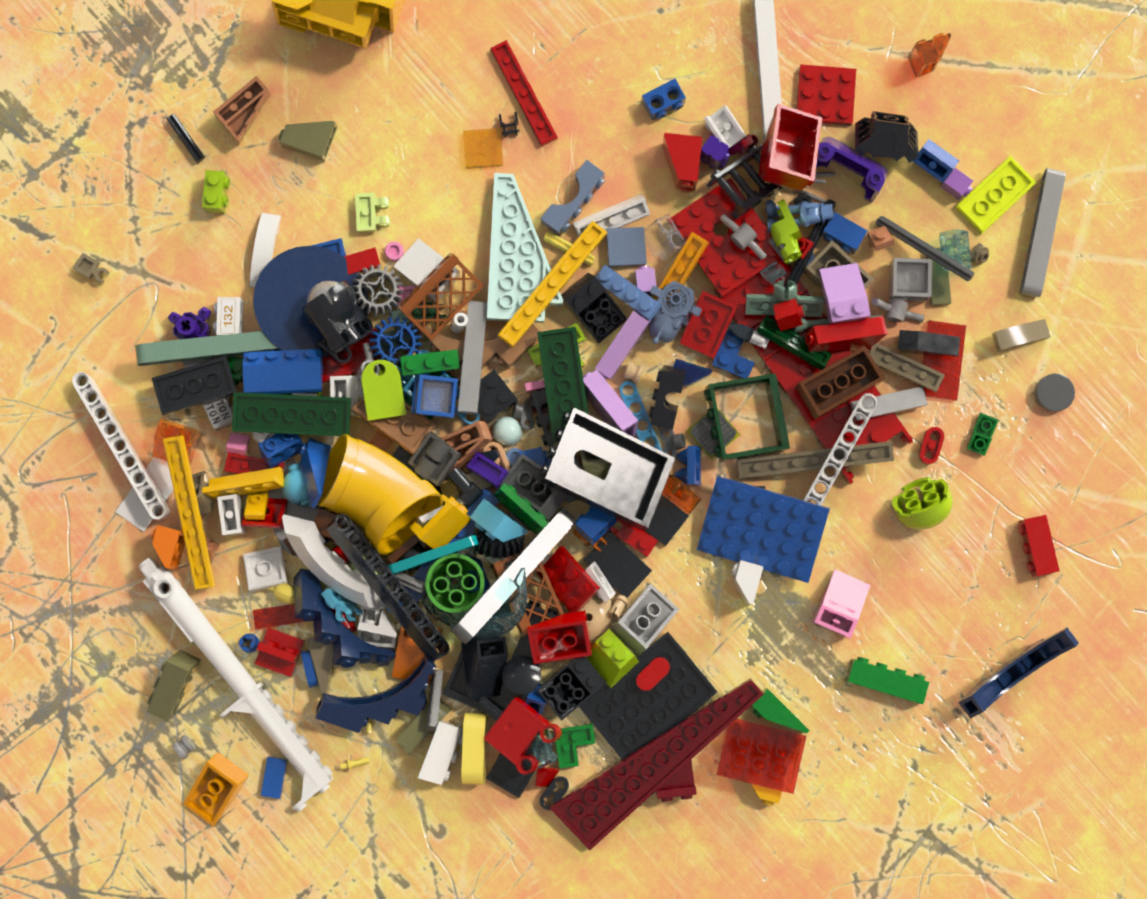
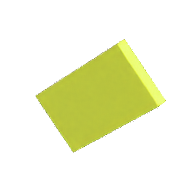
[955,156,1037,234]

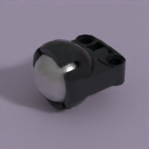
[302,280,373,353]

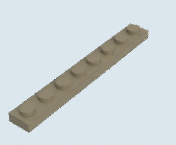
[737,441,894,479]

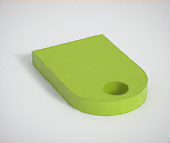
[361,360,406,421]

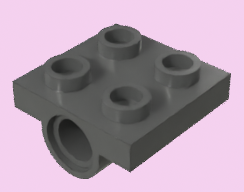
[408,431,461,486]

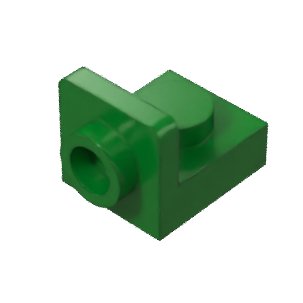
[228,356,243,385]

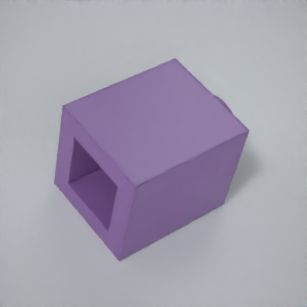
[941,168,973,200]

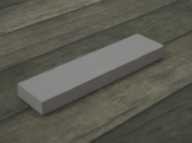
[849,386,928,422]

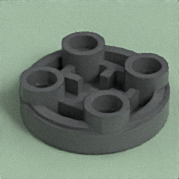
[1035,373,1075,412]

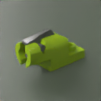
[769,199,802,264]

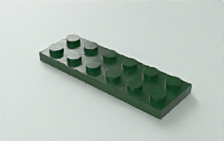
[537,327,589,444]
[232,392,351,436]

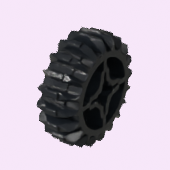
[473,528,525,559]

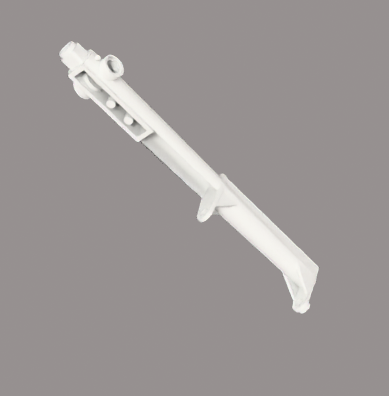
[138,557,334,812]

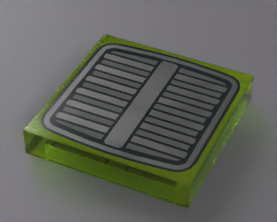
[687,408,741,460]

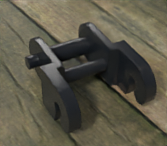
[499,112,520,138]

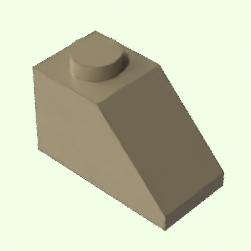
[192,471,213,515]

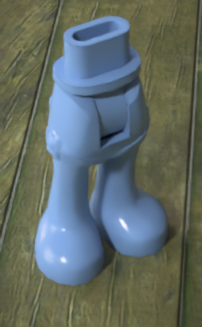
[766,200,833,233]

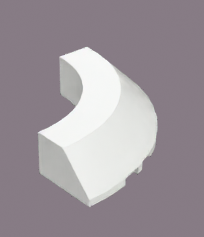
[282,514,386,609]

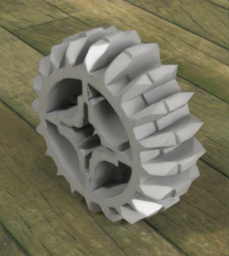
[352,264,403,316]

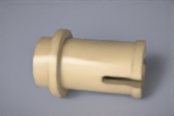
[608,595,628,620]

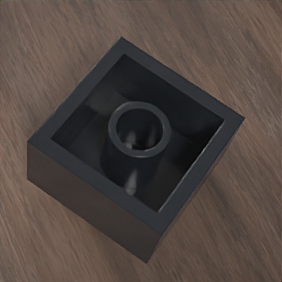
[478,369,518,425]

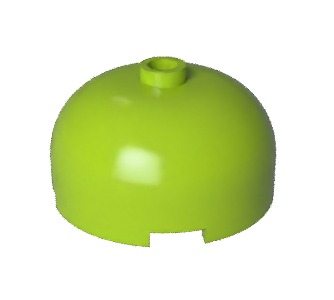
[892,477,953,530]

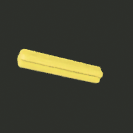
[543,231,595,266]

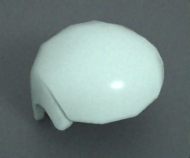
[492,416,523,446]

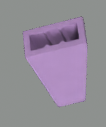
[595,310,651,379]
[583,370,638,438]

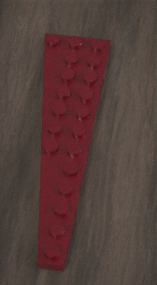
[550,678,764,851]

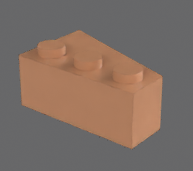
[213,76,270,144]
[441,421,493,478]

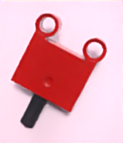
[477,696,562,774]

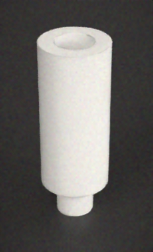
[450,313,468,334]

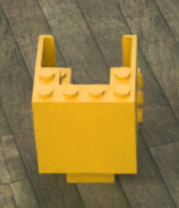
[271,0,405,49]

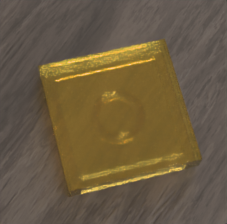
[463,128,503,169]

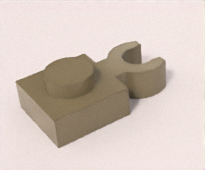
[73,253,110,283]

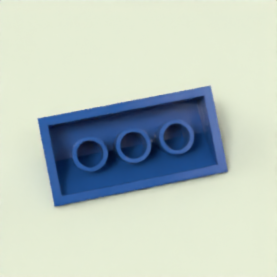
[243,349,324,394]

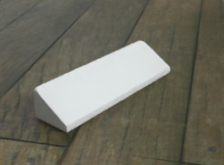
[573,194,650,237]

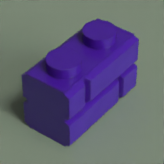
[700,135,731,171]

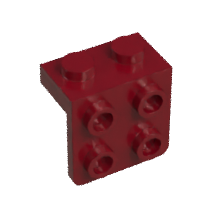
[656,760,697,802]

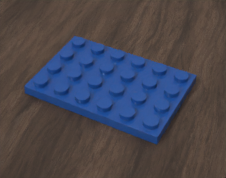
[697,476,830,583]

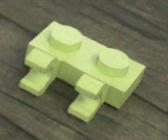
[355,193,390,233]

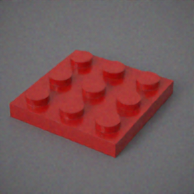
[797,64,857,126]

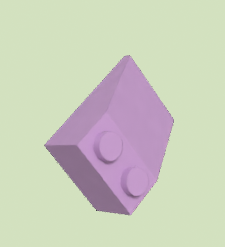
[819,263,871,324]

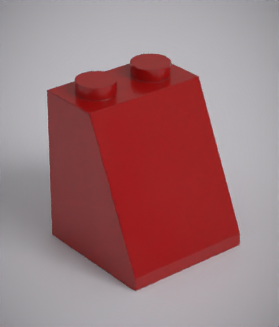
[662,133,702,193]

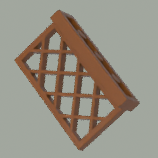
[397,253,484,340]
[491,553,564,637]

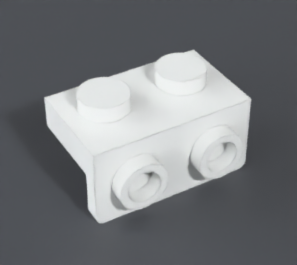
[704,105,746,148]

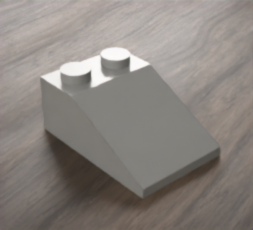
[610,584,679,655]

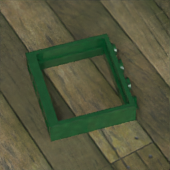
[704,373,790,462]

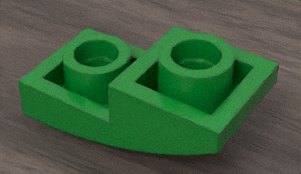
[966,412,999,456]

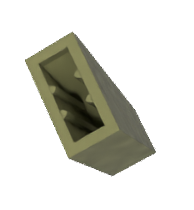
[279,121,338,162]

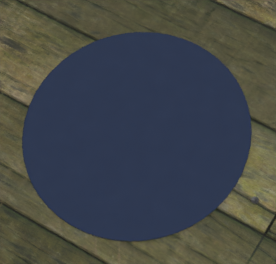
[253,246,368,357]

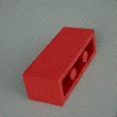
[1018,515,1060,577]

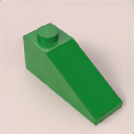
[751,688,810,733]

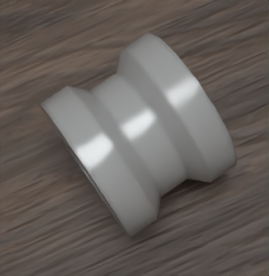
[172,734,197,759]

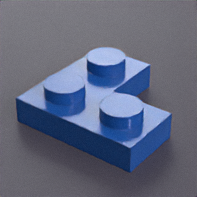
[712,330,755,379]

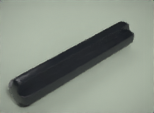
[167,114,205,163]

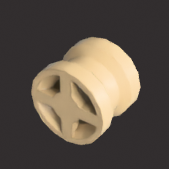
[623,361,644,384]

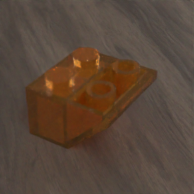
[908,33,951,78]
[152,418,202,465]

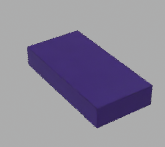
[466,452,509,488]

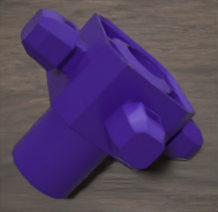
[168,307,211,340]

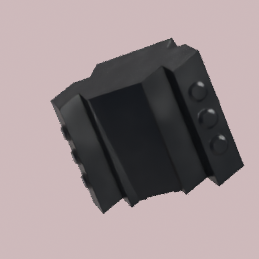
[855,111,919,163]

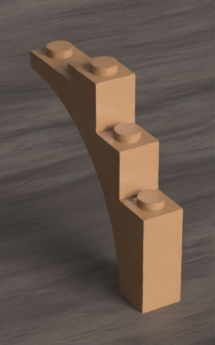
[415,321,540,373]

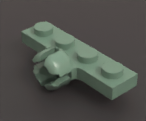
[745,280,824,317]

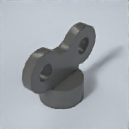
[512,397,534,430]
[660,427,686,458]

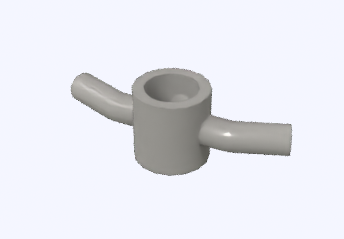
[720,214,767,260]
[872,298,924,323]
[357,342,380,401]

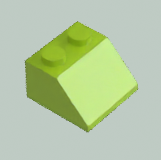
[586,629,639,688]

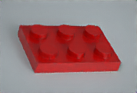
[680,291,738,359]
[537,546,600,613]

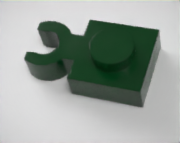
[413,302,446,322]

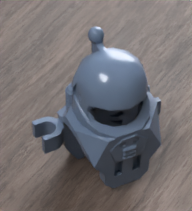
[649,281,702,344]

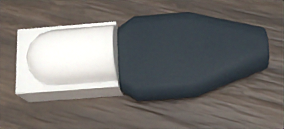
[728,323,769,349]

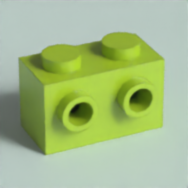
[202,170,230,214]

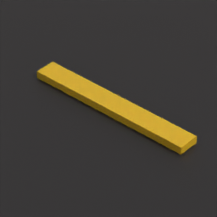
[498,221,607,348]
[163,435,215,590]

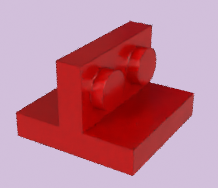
[255,627,305,677]

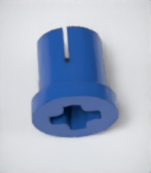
[239,633,260,653]

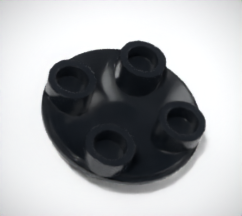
[502,656,541,695]

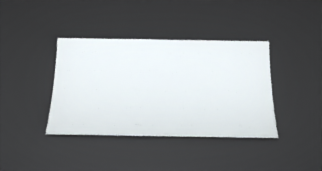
[115,451,173,532]

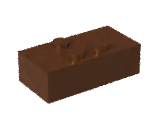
[795,346,885,420]

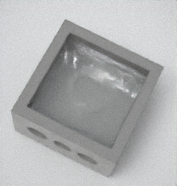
[889,258,932,301]

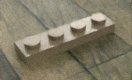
[870,343,945,393]

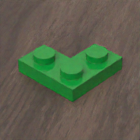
[556,724,595,769]

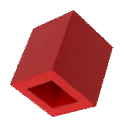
[773,299,805,331]

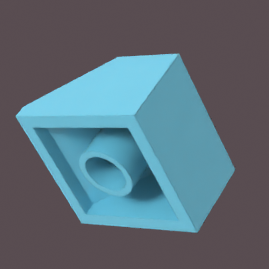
[470,499,528,542]

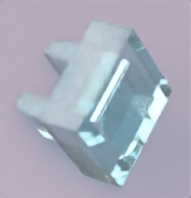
[760,261,786,287]

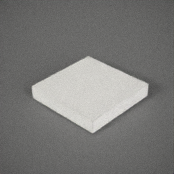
[243,546,288,592]

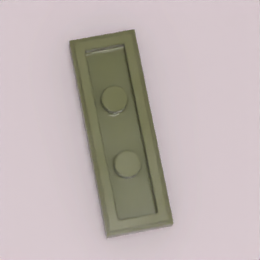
[927,247,951,306]

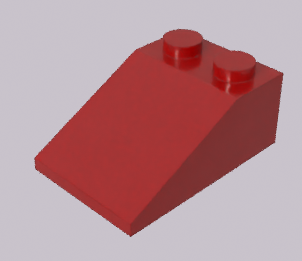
[527,610,592,664]

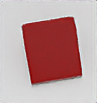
[535,766,560,787]

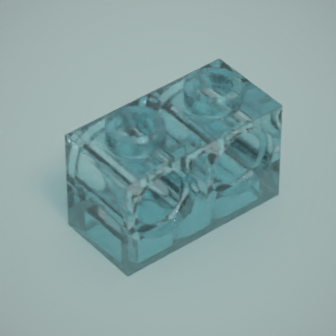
[939,229,972,271]

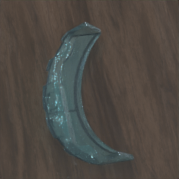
[421,567,527,638]

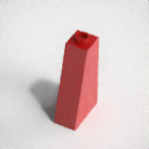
[805,316,888,352]

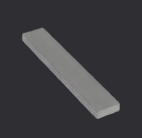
[458,301,488,414]

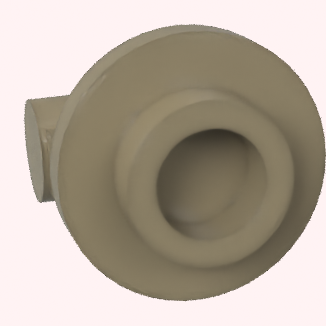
[966,243,989,265]

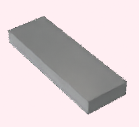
[426,669,443,732]

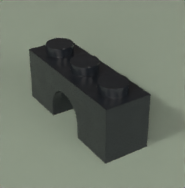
[648,365,686,429]

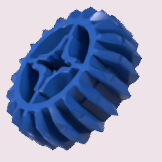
[369,316,422,368]

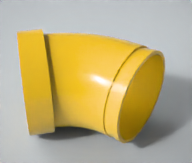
[317,434,443,554]

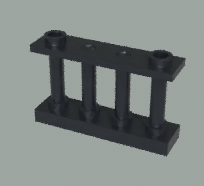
[707,144,784,220]

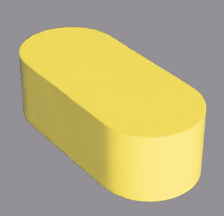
[461,713,488,785]

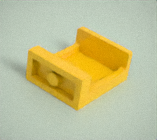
[410,494,471,549]

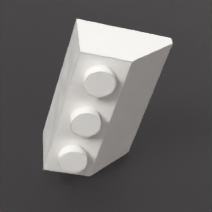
[418,720,463,785]

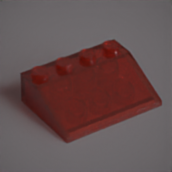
[716,719,807,794]

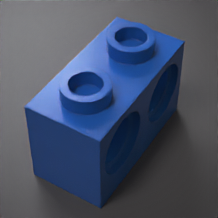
[641,78,686,120]
[258,433,302,469]

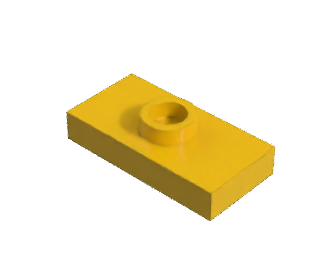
[244,490,269,520]

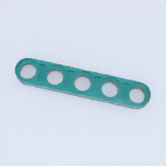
[388,535,479,574]

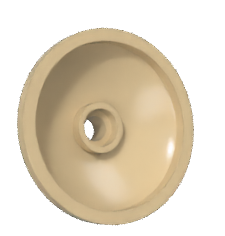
[562,594,617,646]

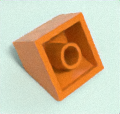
[151,525,185,570]

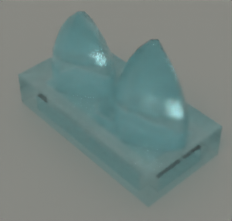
[531,730,558,769]

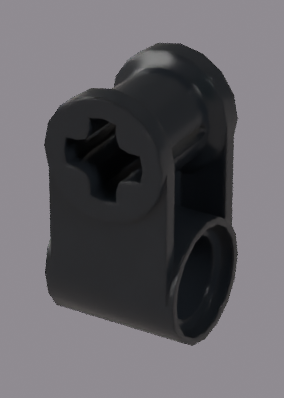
[316,338,352,366]

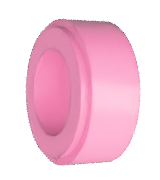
[385,242,404,261]

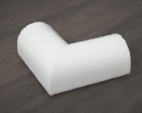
[357,606,398,648]

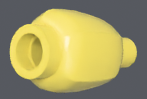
[267,584,294,605]

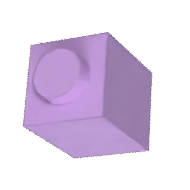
[635,266,656,295]

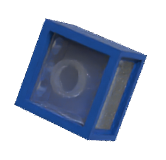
[411,374,458,418]

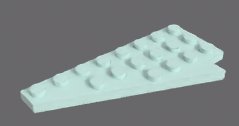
[487,173,563,323]

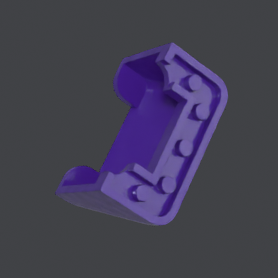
[816,137,888,203]

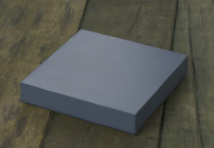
[606,227,647,267]

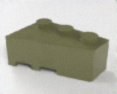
[147,650,201,722]

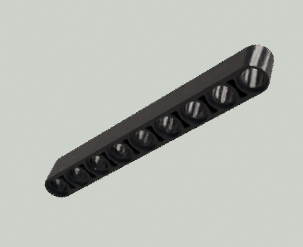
[327,514,450,661]

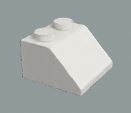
[730,560,763,605]

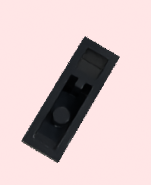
[898,330,960,357]

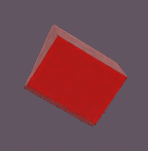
[241,498,288,529]

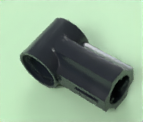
[445,467,484,507]

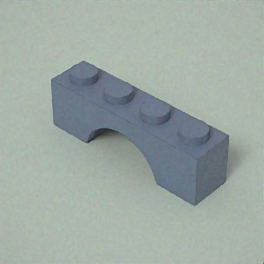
[540,160,605,236]

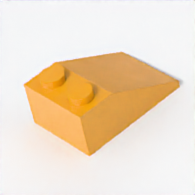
[183,753,249,827]

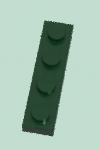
[756,315,832,370]

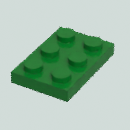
[493,483,548,534]

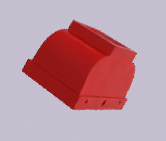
[758,104,822,192]

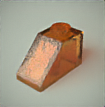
[662,474,701,515]

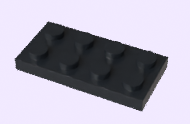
[152,356,237,416]

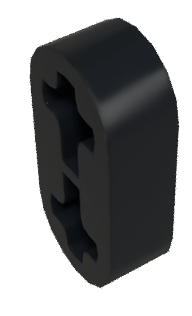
[540,776,569,810]

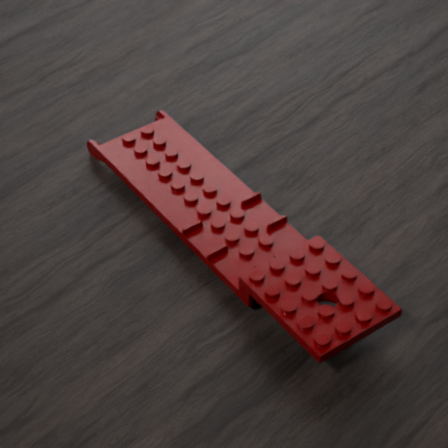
[668,178,913,485]

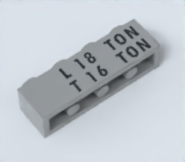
[183,358,233,431]

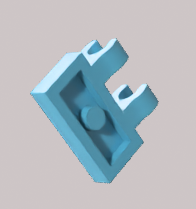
[321,589,363,622]

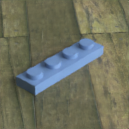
[596,265,662,321]

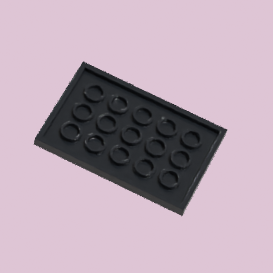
[579,632,718,760]

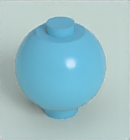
[282,463,310,507]

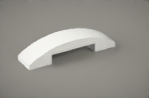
[250,213,281,288]

